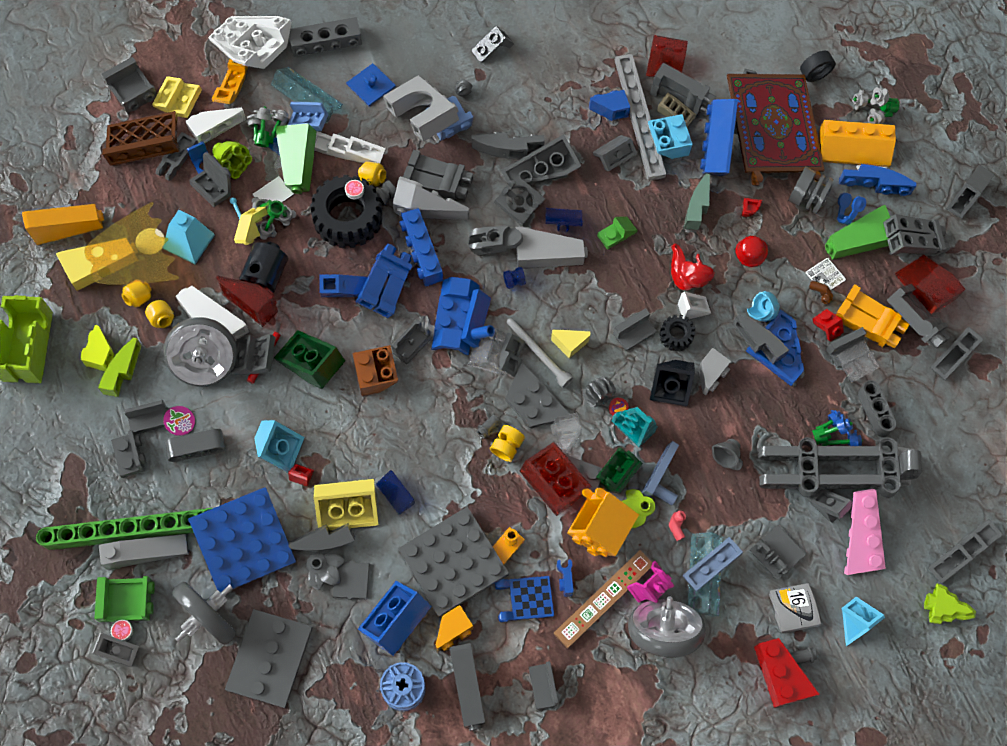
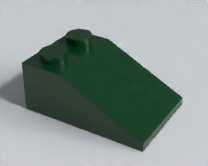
[274,330,346,389]

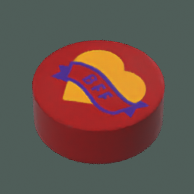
[609,397,629,416]

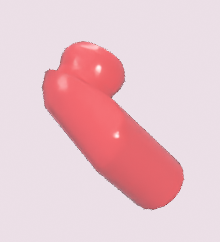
[669,511,686,541]

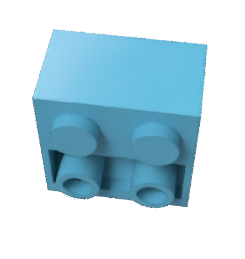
[648,114,693,159]

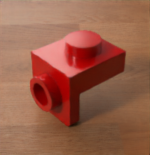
[813,309,844,342]

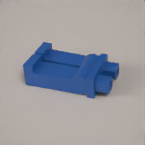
[356,244,412,318]

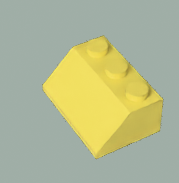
[314,479,379,530]

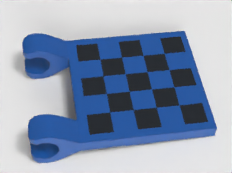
[495,576,554,622]

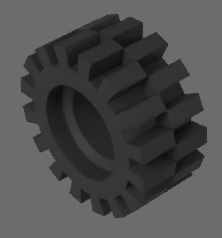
[660,314,695,351]

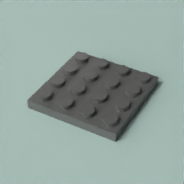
[399,507,509,618]

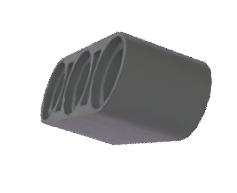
[858,380,896,437]
[165,429,225,462]

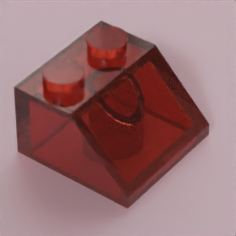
[646,35,688,77]

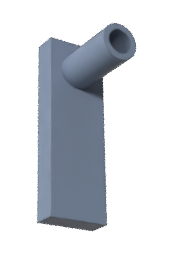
[641,441,679,506]
[683,537,743,592]

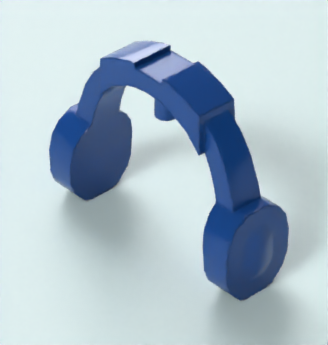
[837,192,866,225]

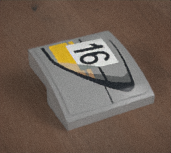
[769,583,821,634]

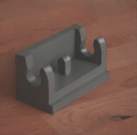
[392,319,432,365]

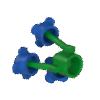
[812,410,863,446]

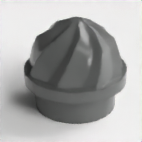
[455,78,473,97]

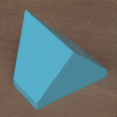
[841,597,885,646]

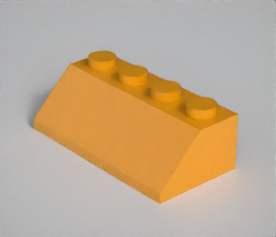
[819,120,896,167]

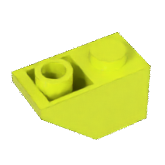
[81,325,115,371]

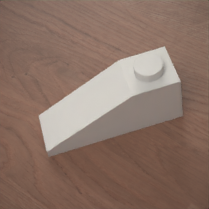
[186,108,246,143]

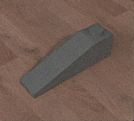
[501,134,581,184]

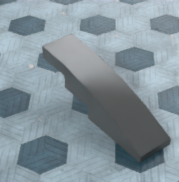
[928,519,1003,584]

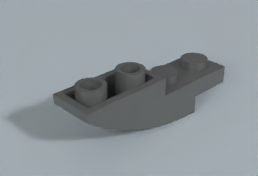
[471,132,545,159]

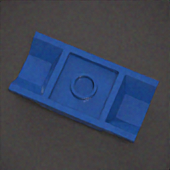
[431,277,480,355]

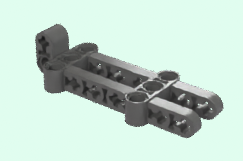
[758,437,922,498]

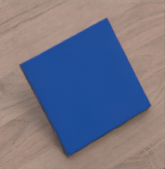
[346,63,396,107]

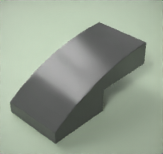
[499,333,525,377]

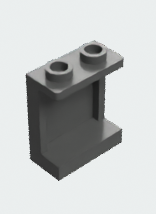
[102,57,157,114]

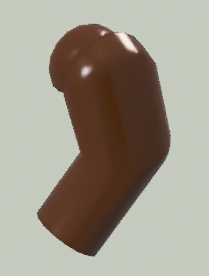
[809,280,833,304]

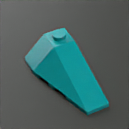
[612,407,658,447]

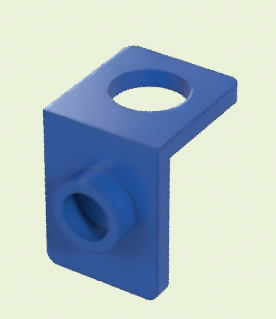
[187,141,208,174]

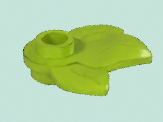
[622,489,656,529]

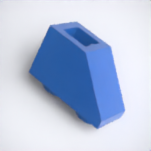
[589,90,630,121]

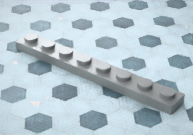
[615,54,666,181]

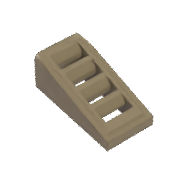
[657,93,696,128]

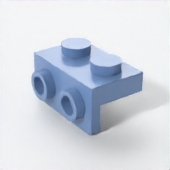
[288,102,328,131]

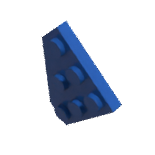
[746,310,804,386]

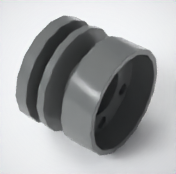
[788,166,834,214]

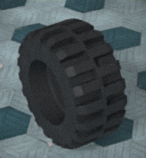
[310,175,382,248]

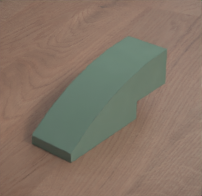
[684,174,710,230]

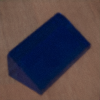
[376,470,415,515]

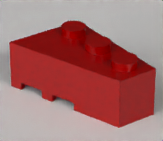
[754,638,819,708]

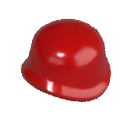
[735,236,768,267]

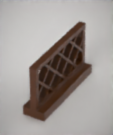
[102,111,179,166]

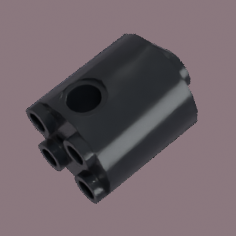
[239,242,288,297]

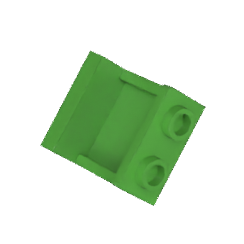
[94,576,155,622]

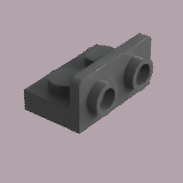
[111,430,146,478]

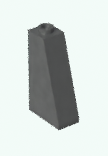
[450,643,485,731]

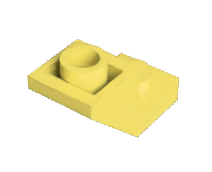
[234,207,268,245]

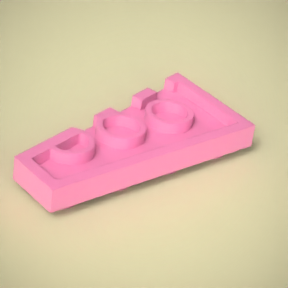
[844,489,886,575]

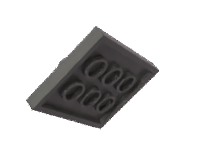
[225,609,313,709]

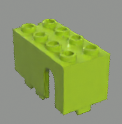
[0,295,53,383]

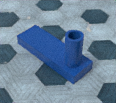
[461,289,495,348]

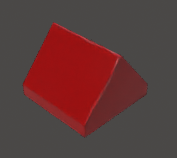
[288,464,314,487]

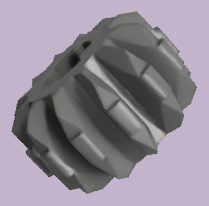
[583,376,616,407]

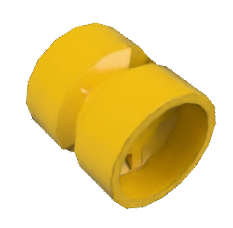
[490,425,525,462]

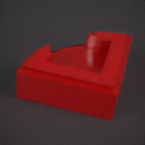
[742,198,762,217]

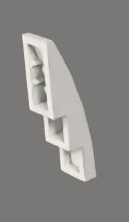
[314,131,385,163]

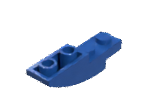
[839,164,916,196]

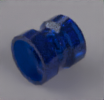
[503,267,526,289]

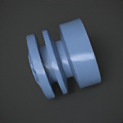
[380,662,425,711]

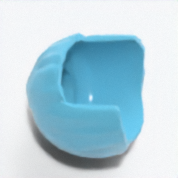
[747,291,780,322]

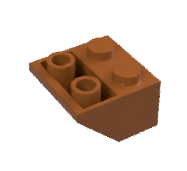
[352,345,398,396]

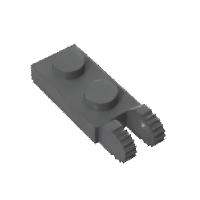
[156,132,198,181]

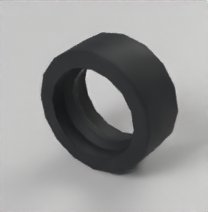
[800,50,836,82]

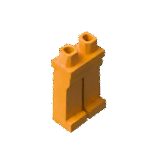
[836,284,910,348]

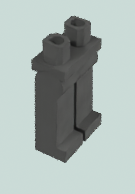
[650,63,717,117]
[403,150,473,201]
[883,214,950,258]
[887,284,952,348]

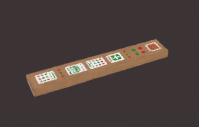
[553,550,652,649]

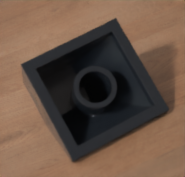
[650,360,695,406]

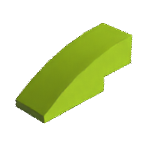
[98,338,142,397]

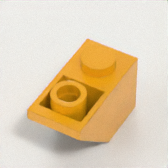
[436,605,473,651]

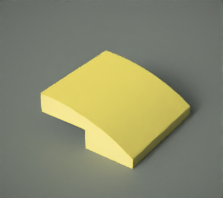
[152,77,202,118]

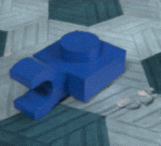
[556,559,573,597]

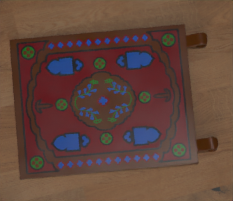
[727,74,825,186]

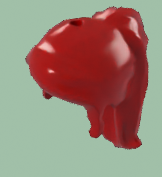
[671,243,715,291]

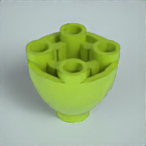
[212,141,252,179]

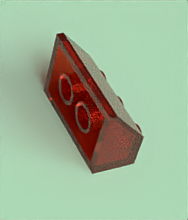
[520,442,592,516]

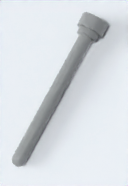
[507,318,574,388]

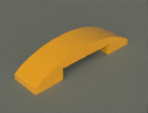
[212,59,248,104]

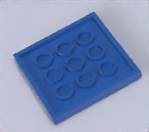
[188,487,296,593]

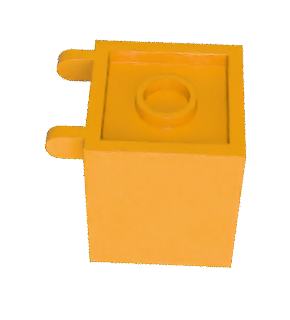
[567,488,639,557]

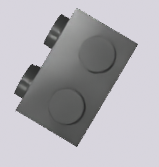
[190,152,231,207]

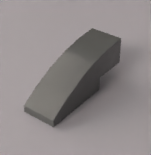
[733,315,789,364]
[930,327,983,380]
[289,523,355,550]

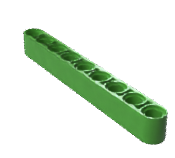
[36,508,213,550]

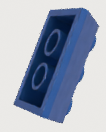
[358,581,432,656]

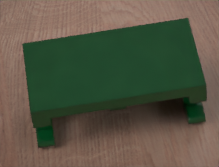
[596,447,643,493]

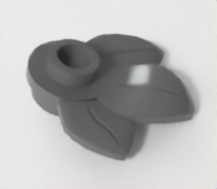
[306,553,345,590]

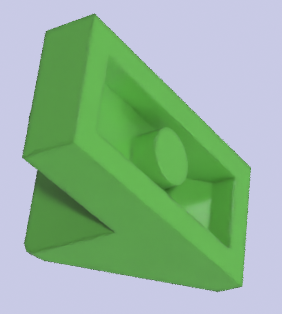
[597,217,638,250]

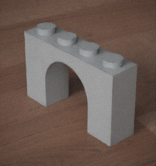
[383,75,459,142]

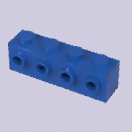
[399,208,443,286]

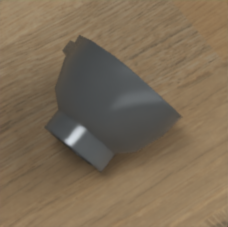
[712,439,743,470]

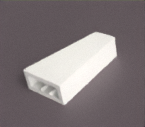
[176,286,249,341]

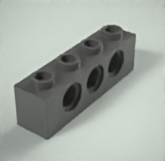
[289,17,362,57]

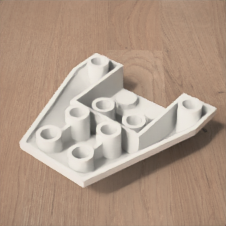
[208,16,292,69]

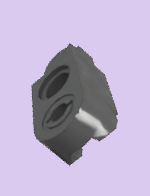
[468,226,523,255]

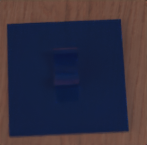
[545,208,583,232]

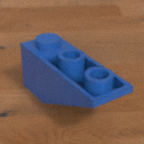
[320,274,367,297]

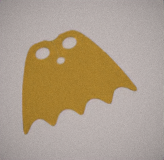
[84,202,179,285]

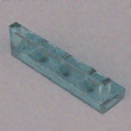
[271,67,343,123]
[688,532,723,617]

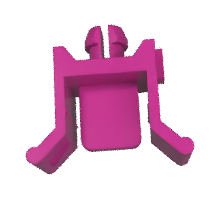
[627,561,674,603]

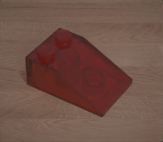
[895,255,966,315]
[215,276,278,327]

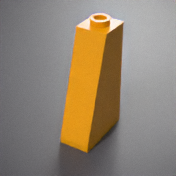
[22,204,104,245]

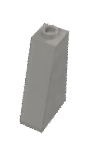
[515,227,588,268]

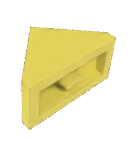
[551,330,590,359]

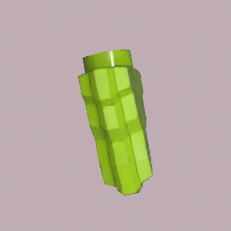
[924,583,976,624]

